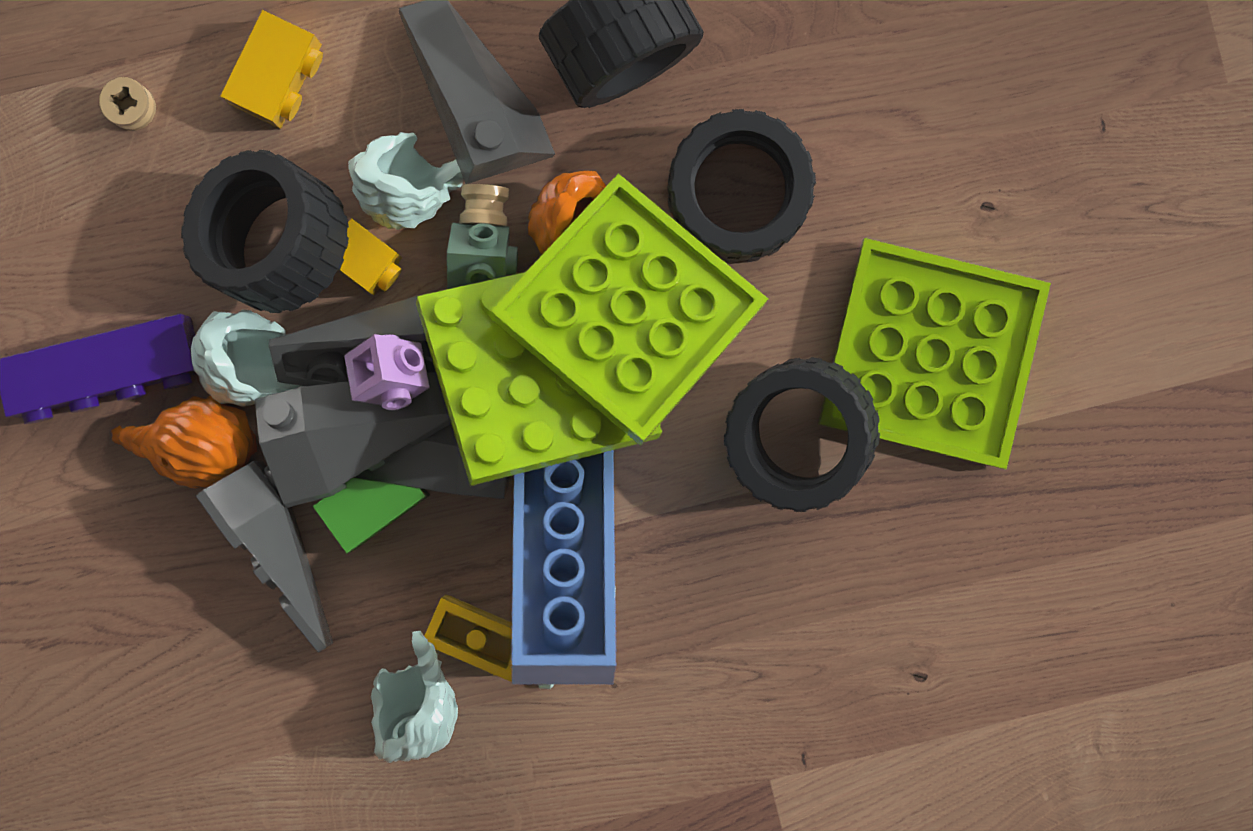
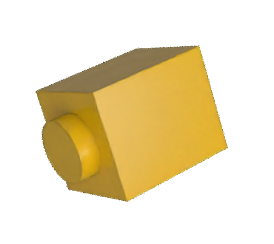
[340,218,402,295]

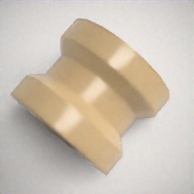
[99,77,156,131]
[459,184,509,226]

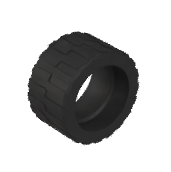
[539,0,704,108]
[667,109,816,263]
[181,150,349,313]
[724,357,880,512]

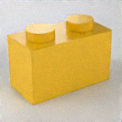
[220,10,323,129]
[424,594,512,682]

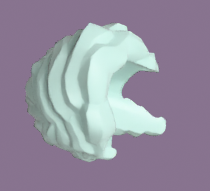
[348,132,463,230]
[191,310,305,407]
[371,631,458,763]

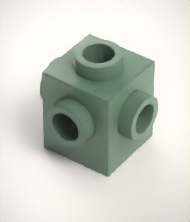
[447,223,518,289]

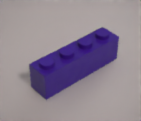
[0,314,197,424]

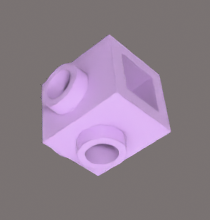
[344,334,429,410]

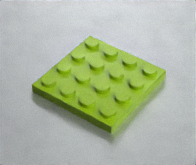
[489,173,768,446]
[818,238,1051,469]
[416,272,662,486]

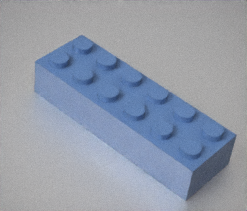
[512,450,616,684]

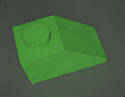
[313,477,430,553]

